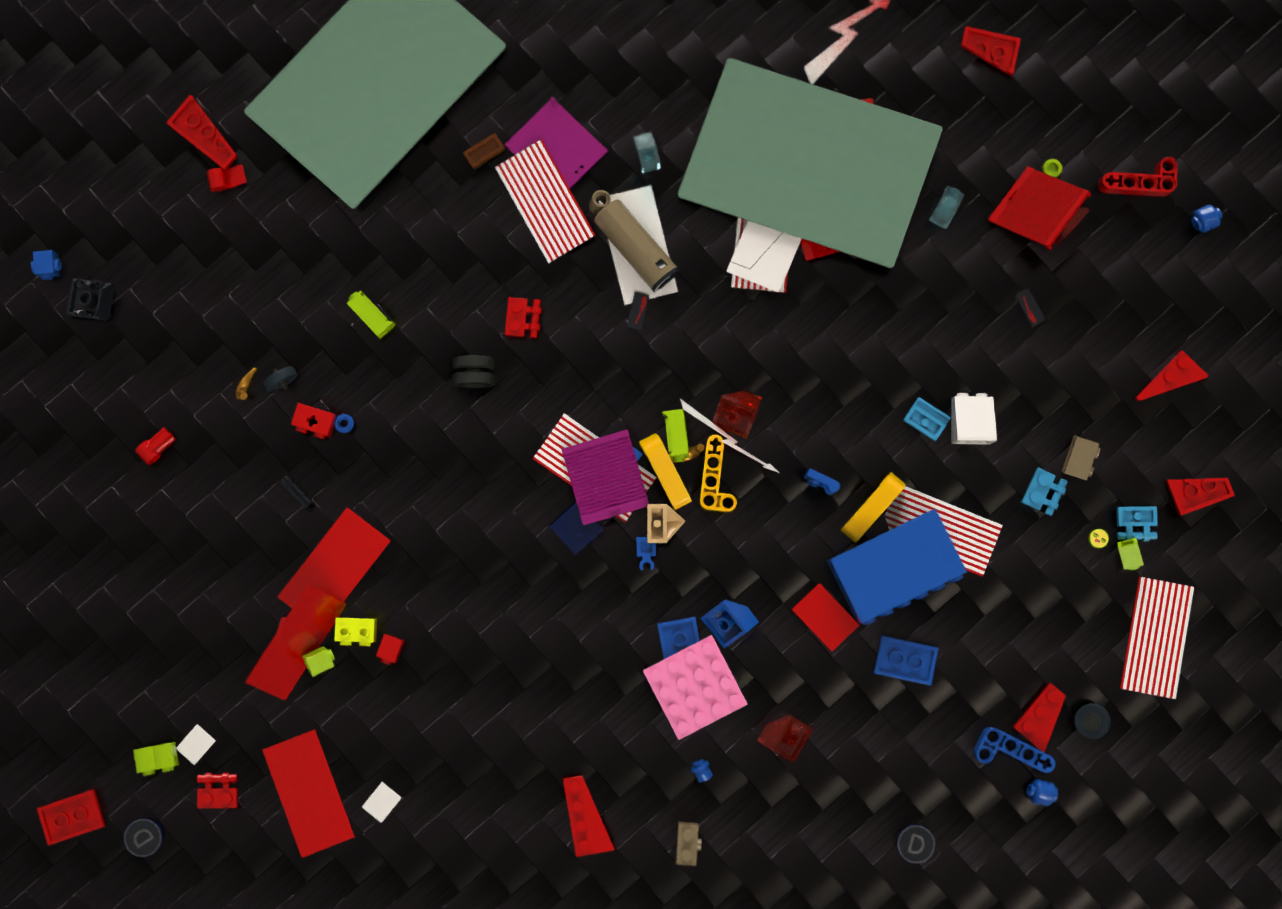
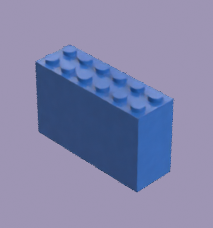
[827,509,967,625]

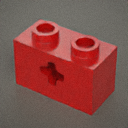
[291,403,337,439]

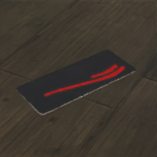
[1015,288,1045,326]
[627,292,649,330]

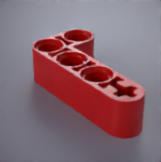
[1098,157,1177,196]

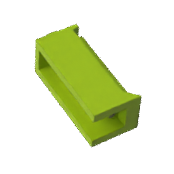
[347,290,396,339]
[662,409,690,462]

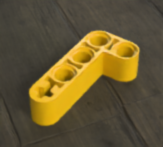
[639,433,692,510]
[700,435,737,512]
[841,472,906,543]

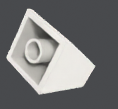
[951,393,997,445]

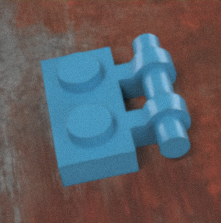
[1021,467,1068,516]
[1116,506,1158,542]

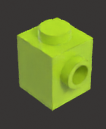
[1117,538,1144,570]
[302,646,335,676]

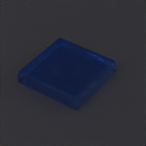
[550,502,604,555]

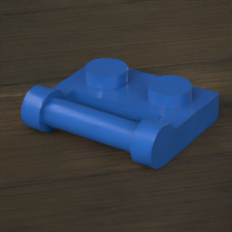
[804,469,840,495]

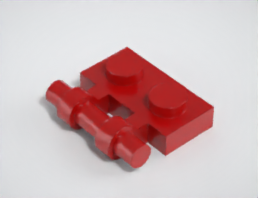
[505,297,542,338]
[197,772,238,809]

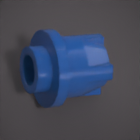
[691,759,713,783]

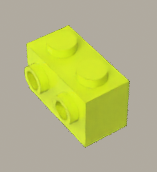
[335,618,377,646]

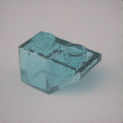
[633,132,661,173]
[930,186,964,229]

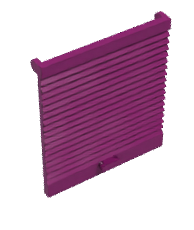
[504,97,608,189]
[561,429,649,525]

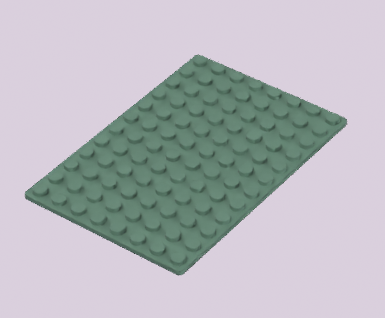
[245,0,506,209]
[678,58,942,268]

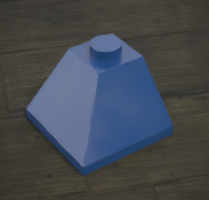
[700,600,759,649]

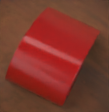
[206,164,247,191]

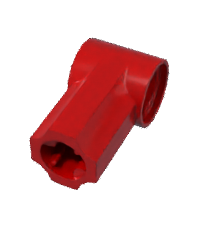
[135,427,176,465]

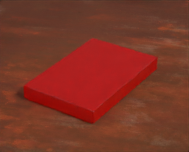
[791,583,860,652]
[37,789,106,846]

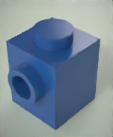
[31,250,61,280]

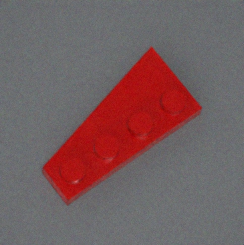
[166,94,238,171]
[563,775,615,857]

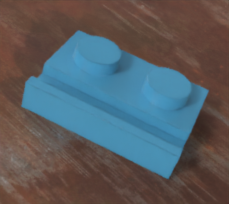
[903,397,951,441]

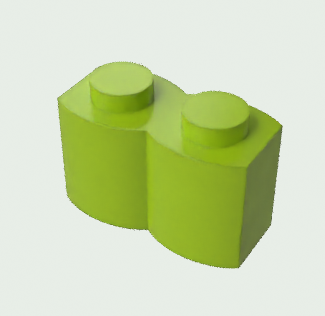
[133,742,179,776]

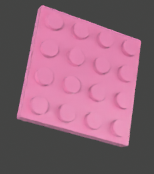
[643,635,747,740]

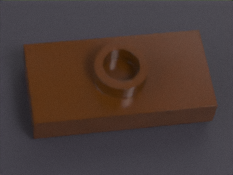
[463,133,505,170]

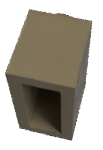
[1062,435,1100,480]
[676,822,701,866]

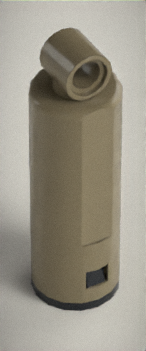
[589,190,680,293]

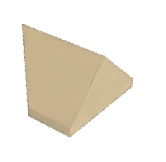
[647,504,685,543]

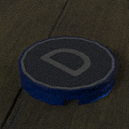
[123,818,164,857]
[896,824,936,864]

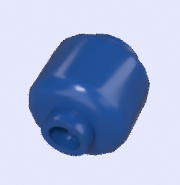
[1191,205,1222,233]
[1027,779,1058,806]

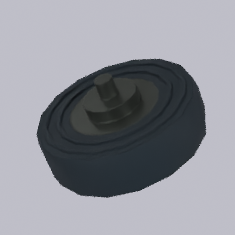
[263,366,297,392]
[1075,704,1111,739]

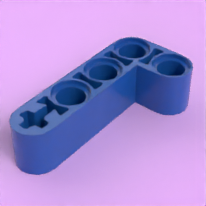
[973,727,1055,773]

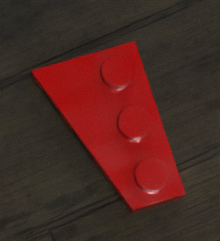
[961,26,1021,76]
[1165,478,1235,516]
[1013,683,1066,752]

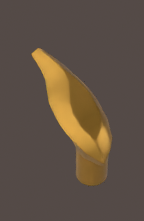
[236,368,257,400]
[672,444,705,463]

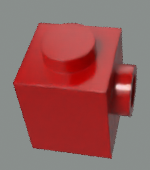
[376,634,405,665]

